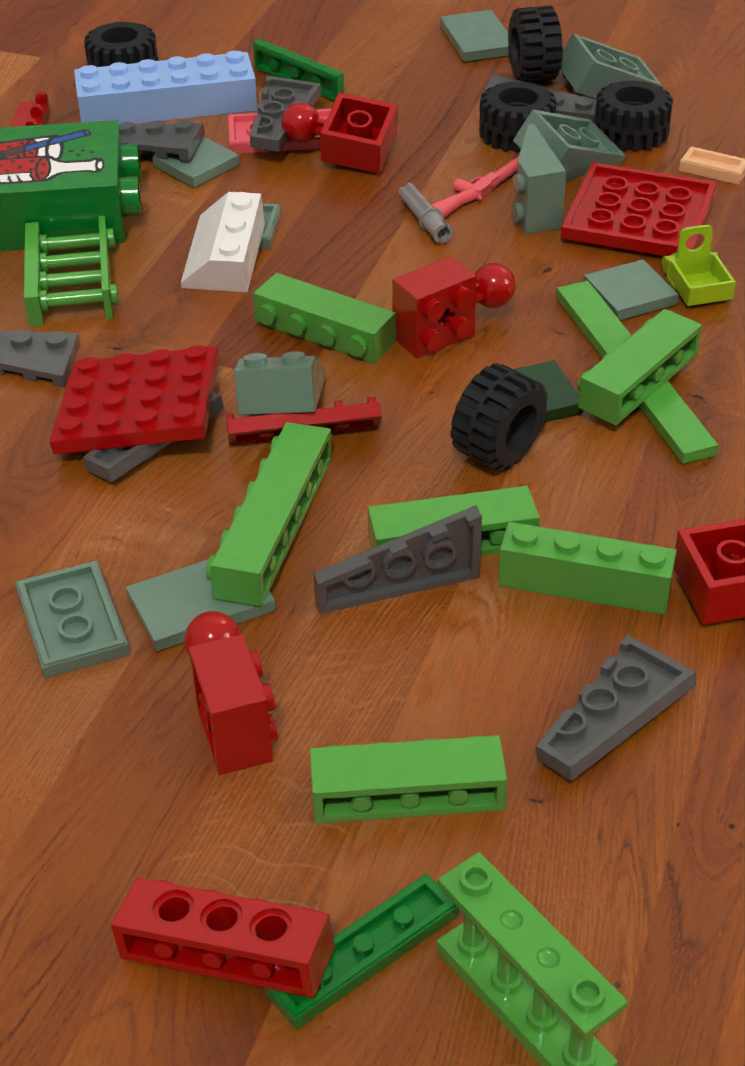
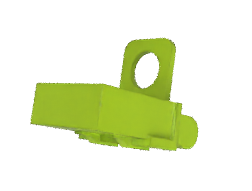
[662,225,736,306]

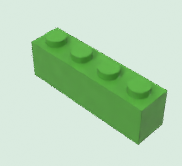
[253,273,396,364]
[578,309,702,425]
[368,485,540,556]
[498,522,677,615]
[310,735,507,824]

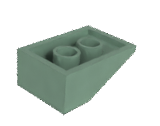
[560,33,663,99]
[513,109,626,181]
[511,124,566,234]
[234,351,326,415]

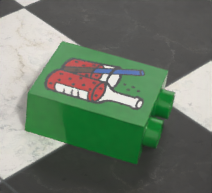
[0,120,142,251]

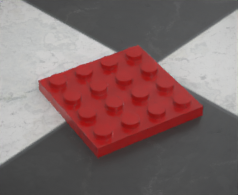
[560,162,717,256]
[49,345,219,454]

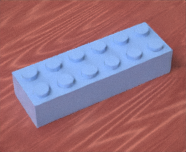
[74,50,258,124]

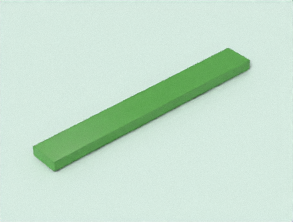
[556,281,719,464]

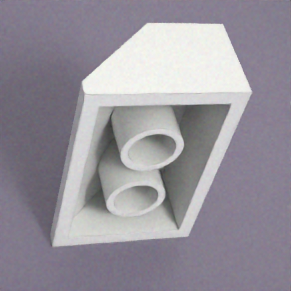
[180,192,265,292]

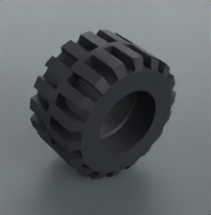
[508,5,563,82]
[84,22,158,67]
[594,81,673,150]
[479,82,556,151]
[450,363,548,471]

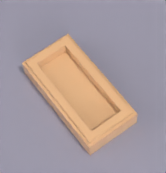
[679,147,745,185]

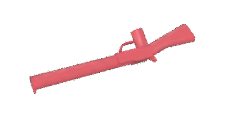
[431,155,519,218]

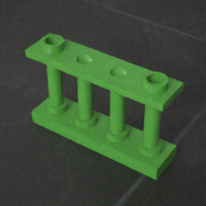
[24,216,119,327]
[436,852,628,1066]

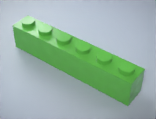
[206,422,332,607]

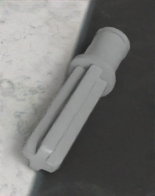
[398,183,453,243]

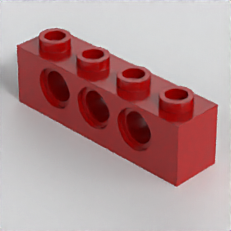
[111,877,335,998]

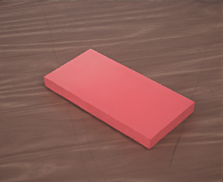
[228,109,331,154]

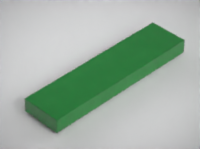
[253,39,344,102]
[264,873,459,1030]

